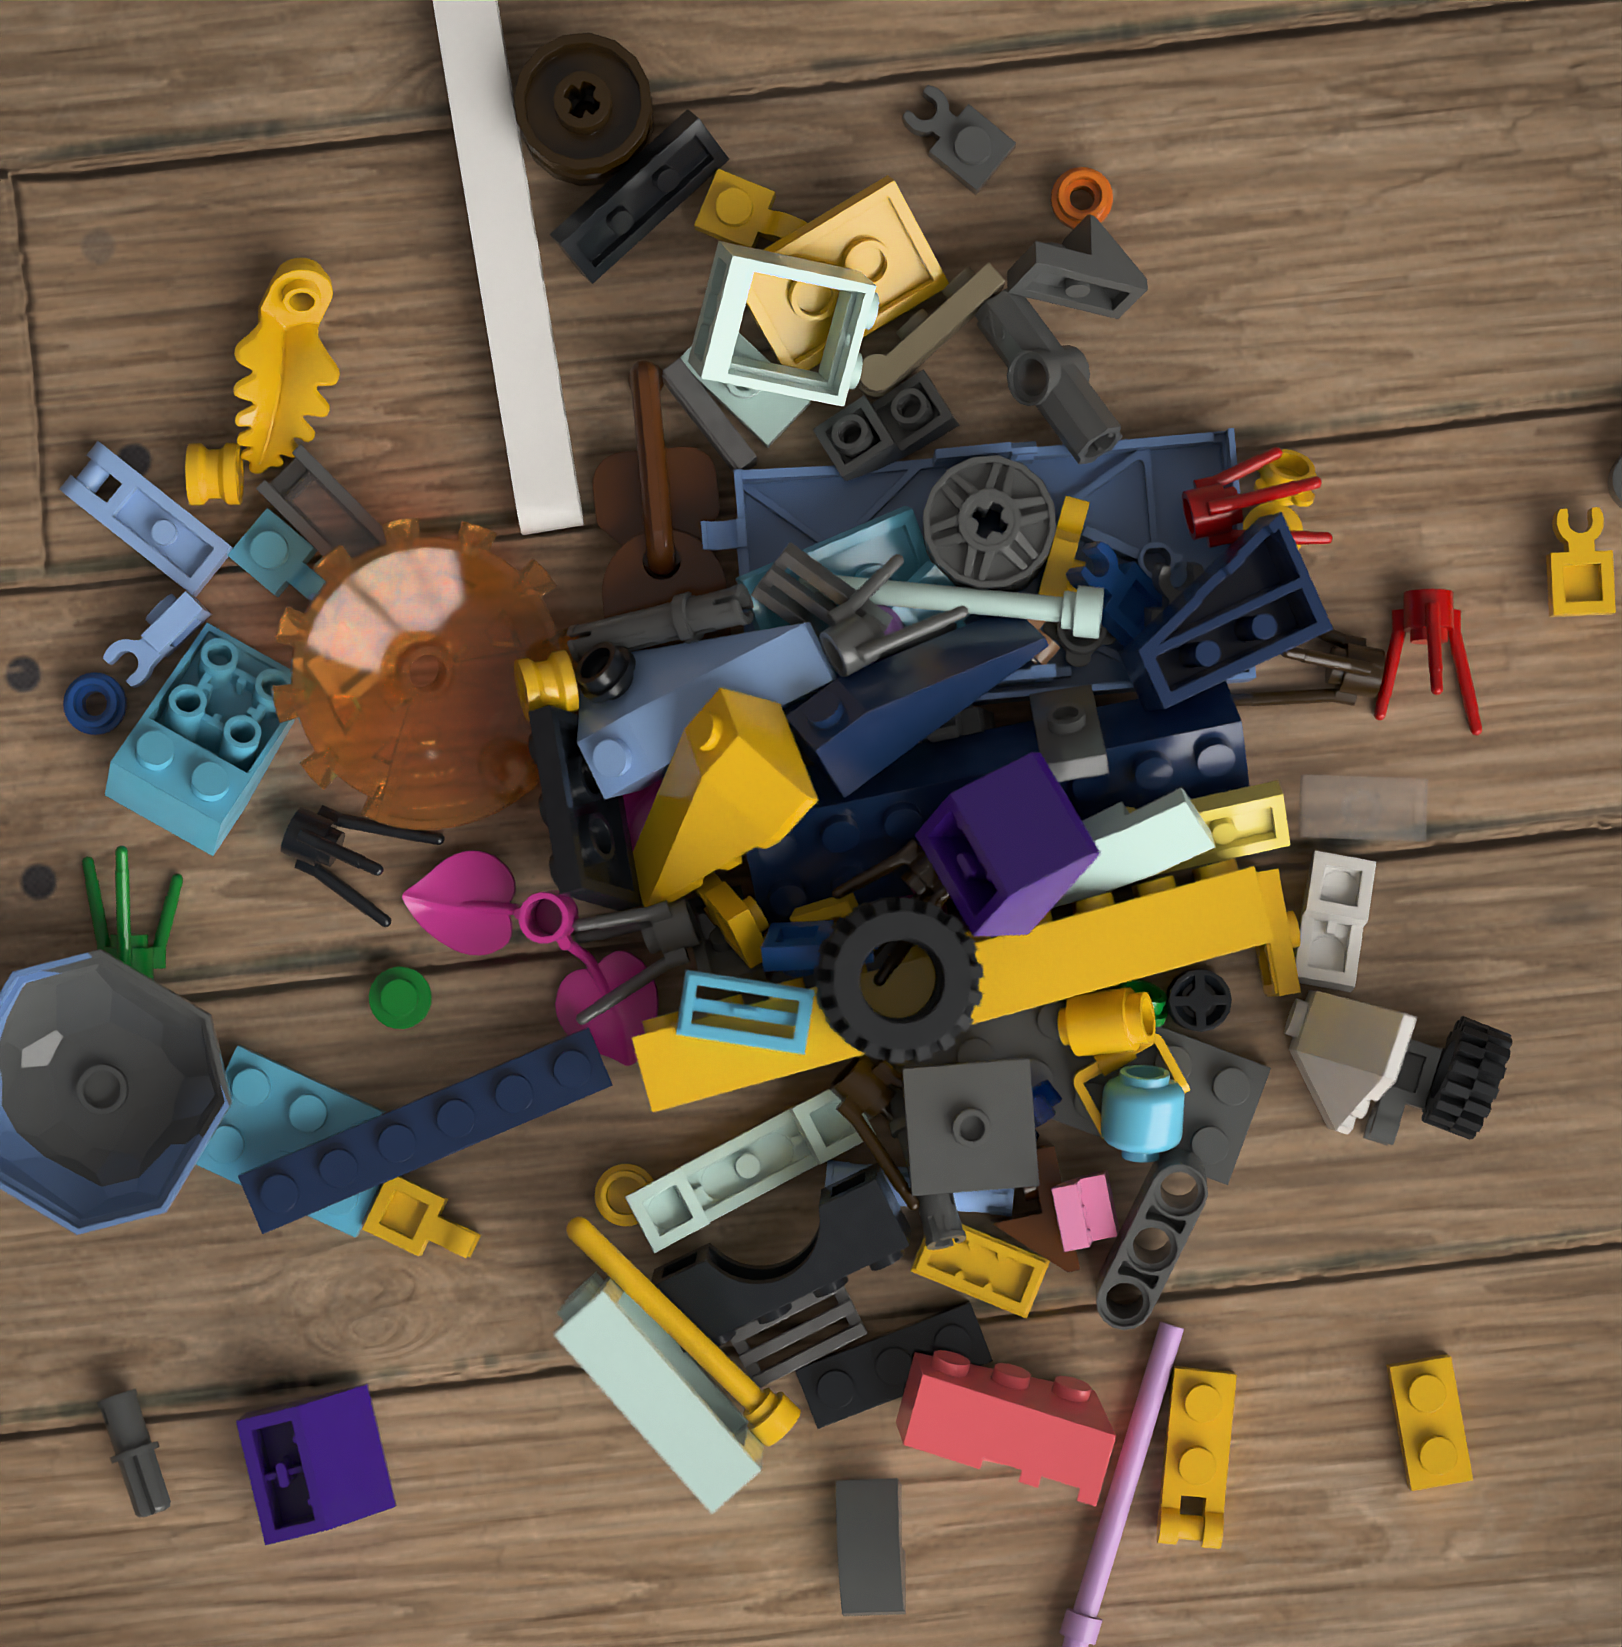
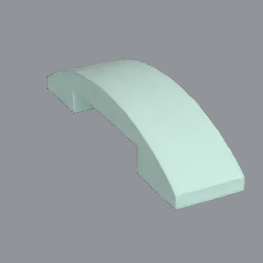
[625,1088,876,1253]

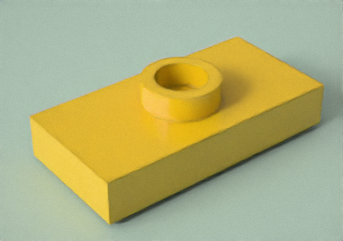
[1255,868,1301,997]
[910,1223,1050,1319]

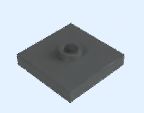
[901,1057,1039,1196]

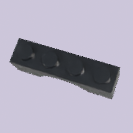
[651,1163,911,1353]

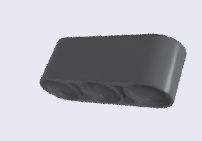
[1096,1148,1208,1330]

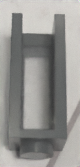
[256,444,411,599]

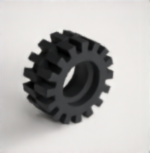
[1421,1016,1512,1140]

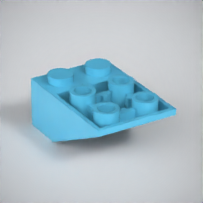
[105,623,315,856]

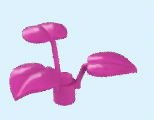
[402,778,663,1066]

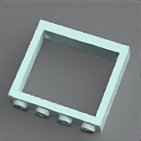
[554,1272,764,1514]

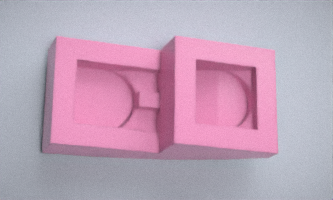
[1052,1170,1120,1252]

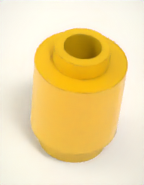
[1057,987,1156,1057]

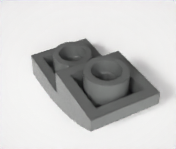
[813,369,959,481]
[836,1478,906,1616]

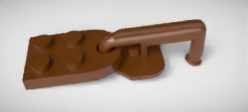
[593,360,731,652]

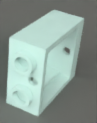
[688,241,879,407]

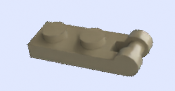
[858,262,1005,399]

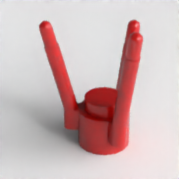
[1182,447,1333,548]
[1374,589,1482,735]

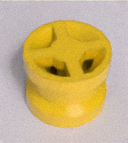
[185,443,244,506]
[514,650,579,721]

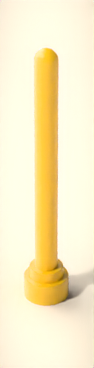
[566,1217,801,1447]

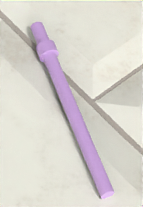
[1059,1322,1184,1647]

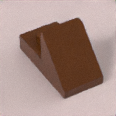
[991,1143,1080,1273]

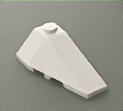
[1284,990,1417,1135]

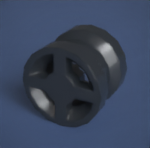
[1165,969,1232,1032]

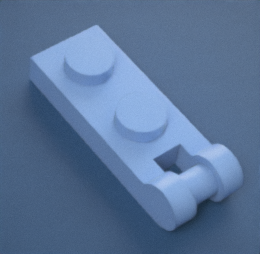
[59,441,233,597]

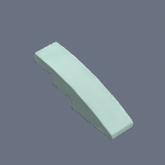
[1052,788,1215,908]

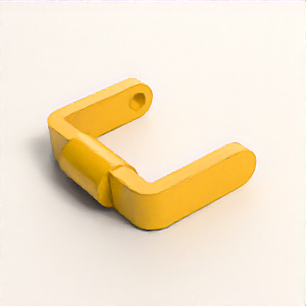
[1072,1033,1190,1139]

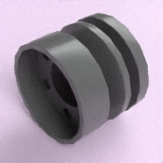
[923,456,1056,592]

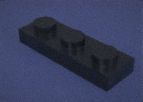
[549,109,730,284]
[795,1301,993,1429]

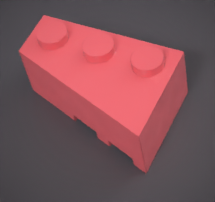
[896,1350,1116,1507]

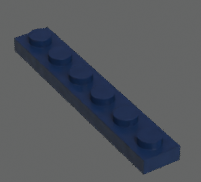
[238,1027,613,1235]

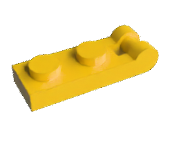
[1157,1366,1237,1549]

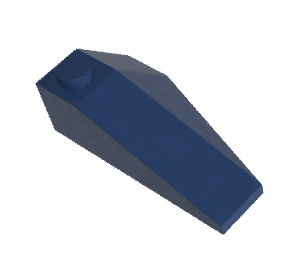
[786,615,1049,798]

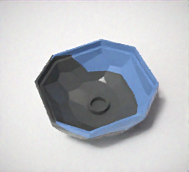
[0,949,233,1235]

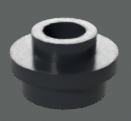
[575,642,636,703]

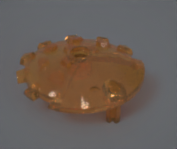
[272,518,580,830]

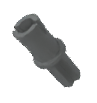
[97,1389,171,1518]

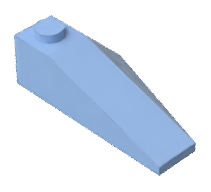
[577,622,838,799]

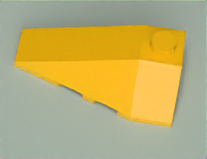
[633,687,818,907]

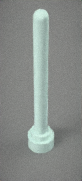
[798,575,1104,639]

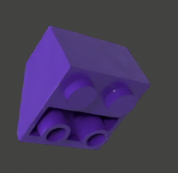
[915,752,1101,936]
[236,1383,397,1546]

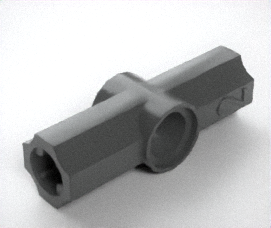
[974,288,1123,464]

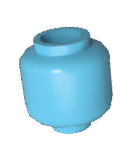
[1101,1065,1185,1163]

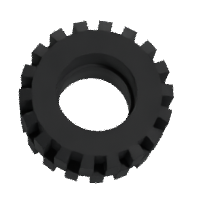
[813,897,984,1063]

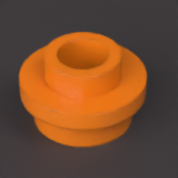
[1051,167,1113,229]

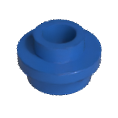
[63,672,127,735]

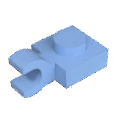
[103,591,212,688]

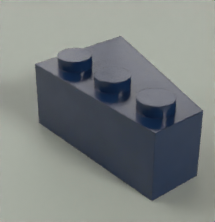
[1119,512,1333,711]

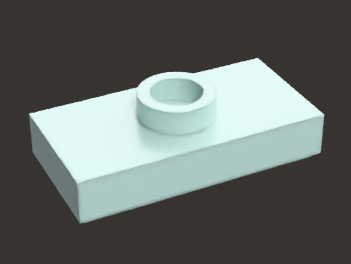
[680,332,811,448]

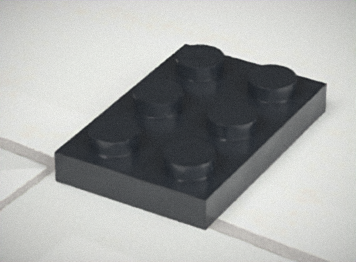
[528,705,642,911]

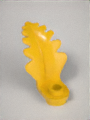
[233,258,340,474]

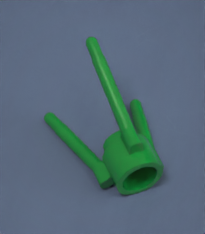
[82,846,183,980]

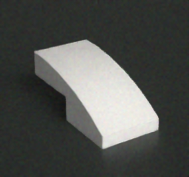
[1294,850,1376,992]

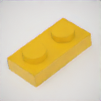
[1386,1354,1473,1491]

